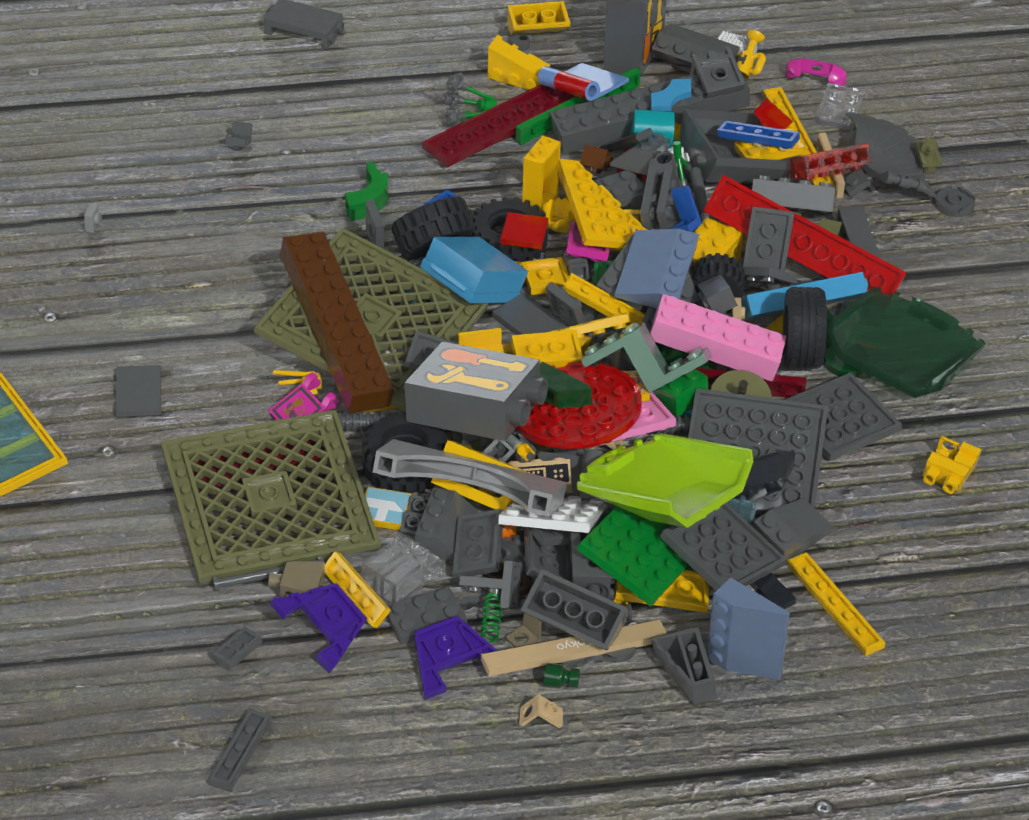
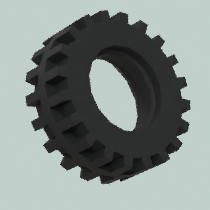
[470,197,548,262]

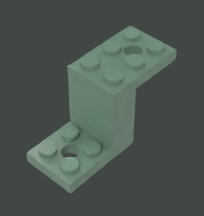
[581,322,711,393]

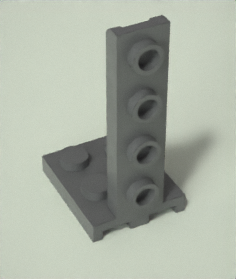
[545,282,618,336]

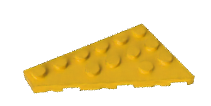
[557,159,647,249]

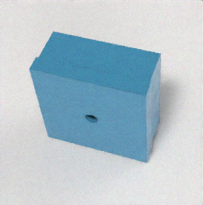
[420,237,529,303]

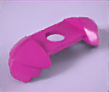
[786,58,847,88]

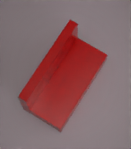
[753,98,793,129]

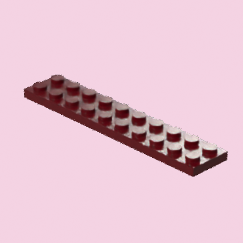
[422,84,576,168]

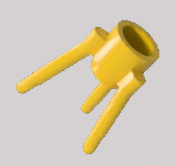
[273,370,322,395]

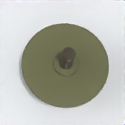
[711,370,772,398]

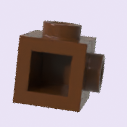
[580,145,613,174]

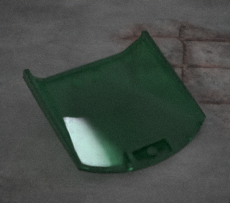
[827,287,986,398]

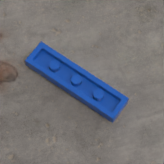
[717,121,800,149]

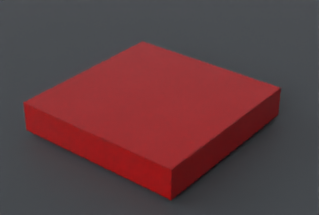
[500,212,549,249]

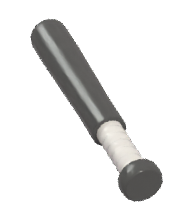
[689,167,709,222]

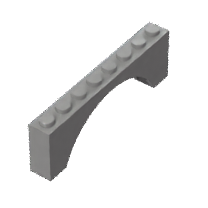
[373,439,567,517]

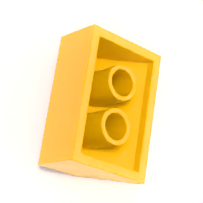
[507,1,570,35]

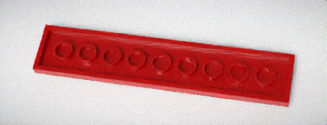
[703,175,906,310]

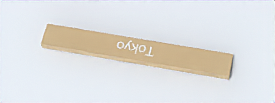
[481,620,667,676]

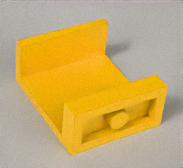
[458,328,504,353]

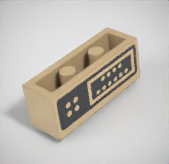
[508,458,573,493]

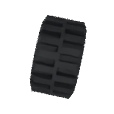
[692,253,745,298]

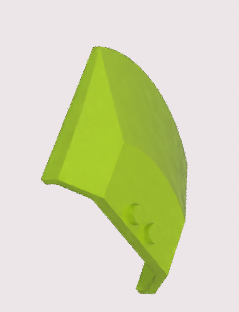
[577,433,753,528]

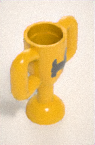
[735,30,766,80]

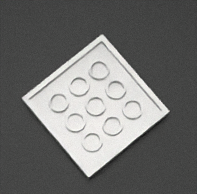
[499,496,610,533]

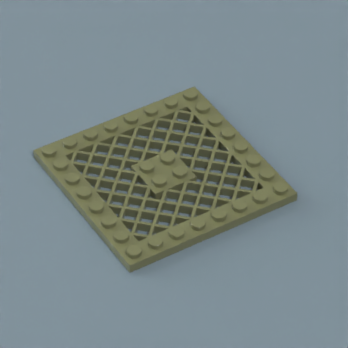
[254,228,488,412]
[161,410,381,584]

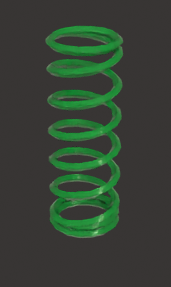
[481,593,502,642]

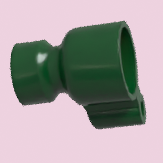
[544,663,580,688]

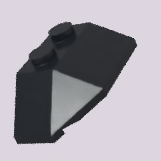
[731,450,795,504]

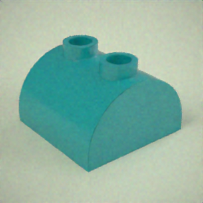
[630,109,675,148]

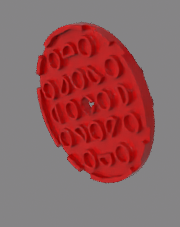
[516,362,642,449]

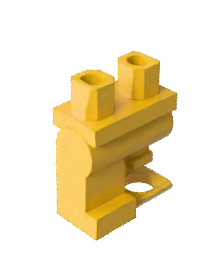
[922,435,982,494]

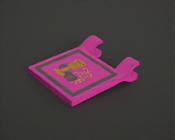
[268,372,340,420]

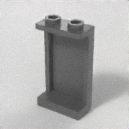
[264,0,344,49]

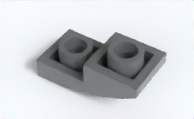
[400,495,429,536]

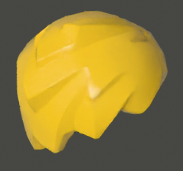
[542,197,576,233]

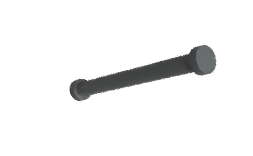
[212,556,324,591]

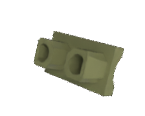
[914,138,942,174]

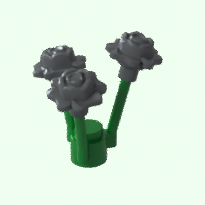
[444,72,497,127]

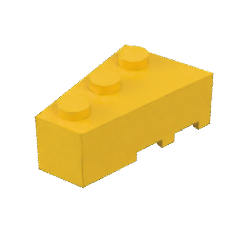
[488,35,550,90]

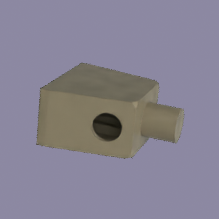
[268,561,325,598]

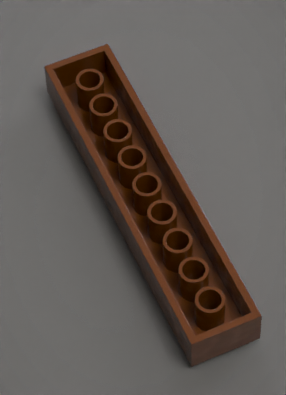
[280,231,394,413]

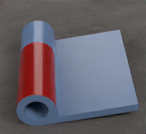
[538,63,629,101]

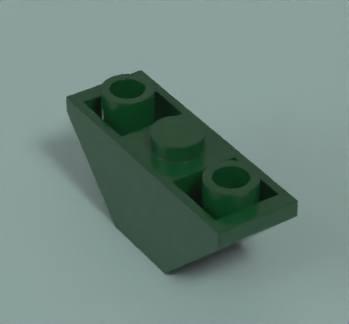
[540,362,593,409]

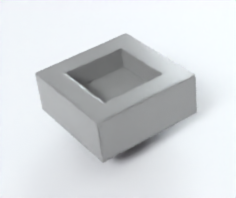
[84,203,102,233]

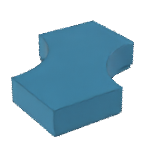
[651,79,691,111]

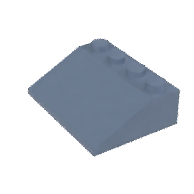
[614,229,699,309]
[707,578,790,680]

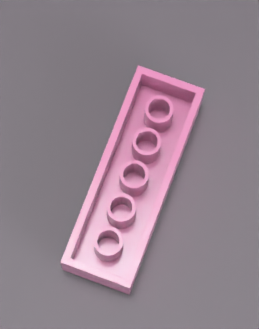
[650,294,786,381]

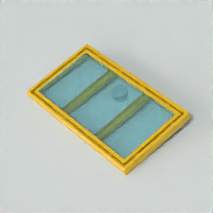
[0,373,68,497]

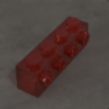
[789,143,872,180]

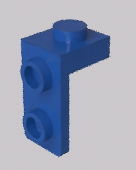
[670,186,702,233]

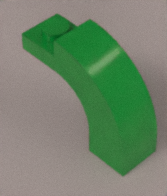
[345,162,388,221]

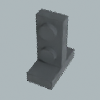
[459,560,522,610]

